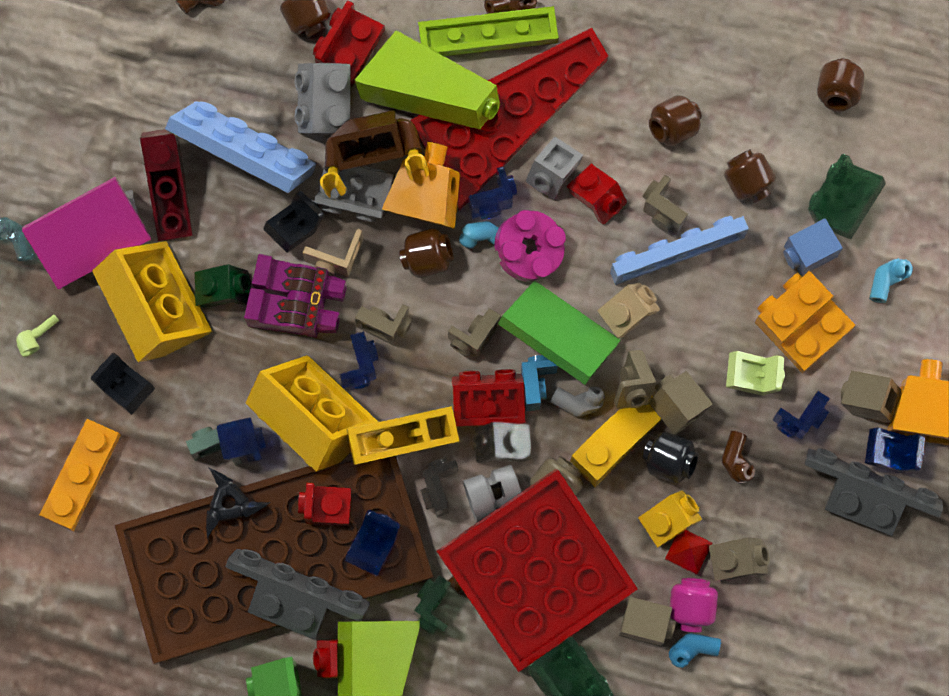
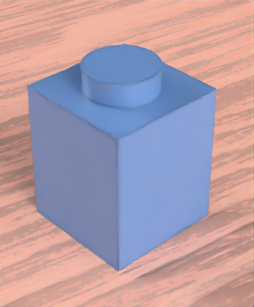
[783,218,843,276]

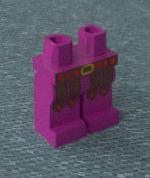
[244,254,347,338]

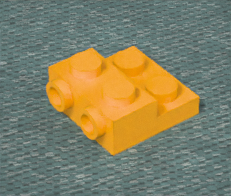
[755,271,856,374]

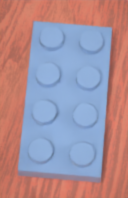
[165,101,317,193]

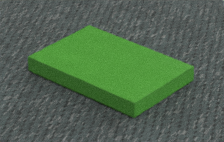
[498,281,621,385]

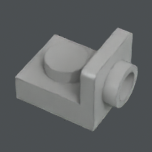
[526,137,583,199]

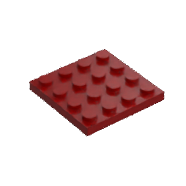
[436,469,638,672]

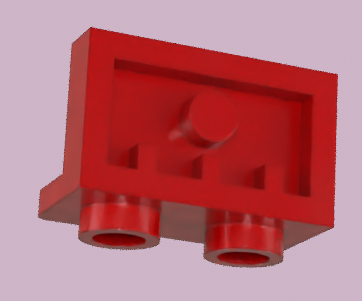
[313,0,385,87]
[452,369,525,427]

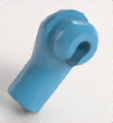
[669,633,721,668]

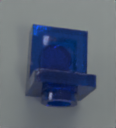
[469,166,518,220]
[339,331,379,390]
[772,391,830,440]
[217,417,267,463]
[865,427,925,473]
[345,510,401,576]

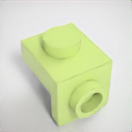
[726,351,785,396]

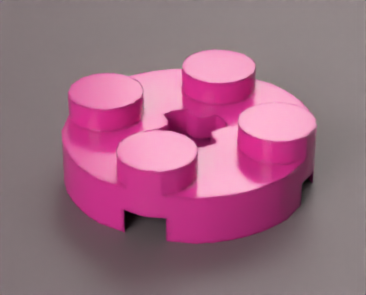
[494,210,566,282]

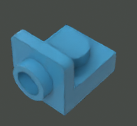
[521,355,558,411]

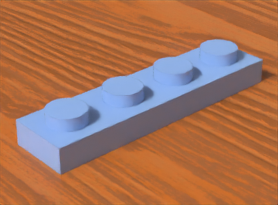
[610,216,749,285]

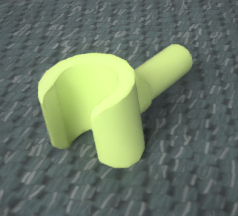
[16,314,59,357]

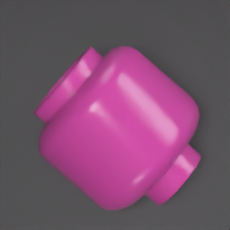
[670,578,718,633]

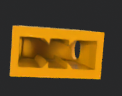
[382,142,460,229]
[886,359,949,446]

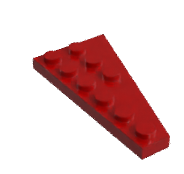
[410,28,608,211]

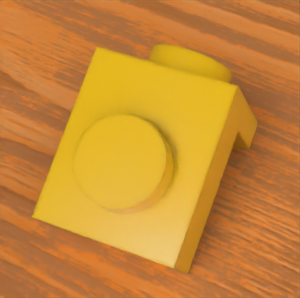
[638,490,702,548]

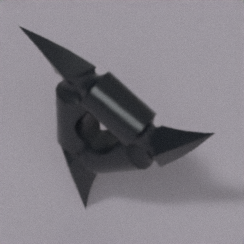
[206,467,271,539]

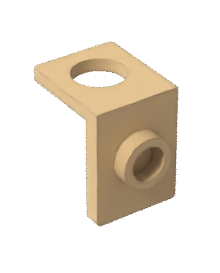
[303,229,363,277]

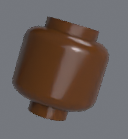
[280,0,331,38]
[817,58,864,112]
[649,95,702,146]
[724,149,776,203]
[399,229,454,278]

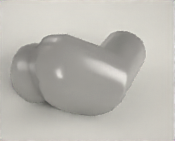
[550,386,605,417]

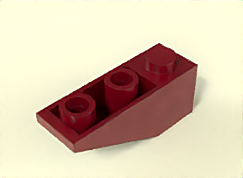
[140,129,193,241]

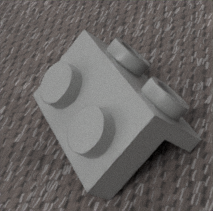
[295,63,350,133]
[314,164,395,222]

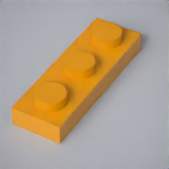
[39,419,121,532]

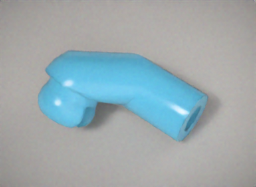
[459,221,499,249]
[869,258,913,303]

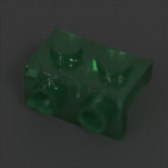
[808,153,886,239]
[526,636,614,696]

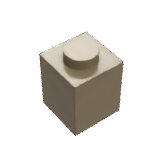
[841,370,901,423]
[649,371,713,435]
[619,597,676,647]

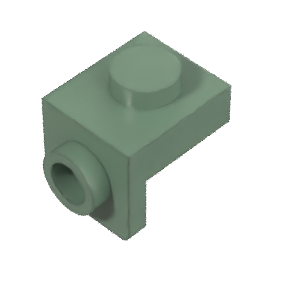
[186,425,245,466]

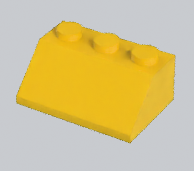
[92,241,212,362]
[245,355,378,472]

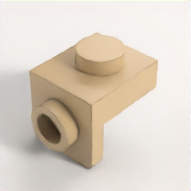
[597,283,660,338]

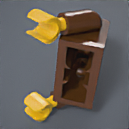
[320,111,429,198]

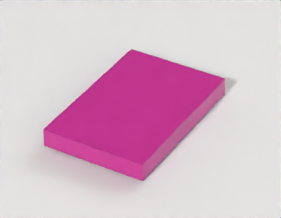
[22,177,151,290]

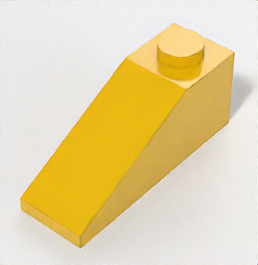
[570,396,662,488]
[346,406,459,465]

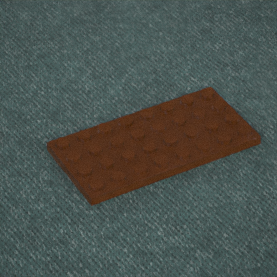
[114,453,433,665]

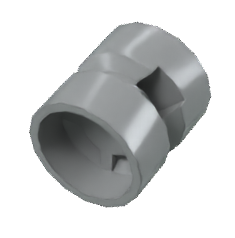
[463,465,521,523]

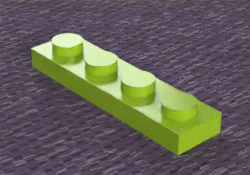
[418,6,559,56]

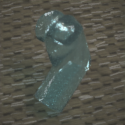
[0,217,35,261]

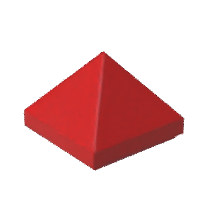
[665,530,712,575]

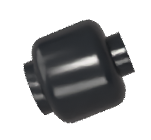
[643,432,699,484]

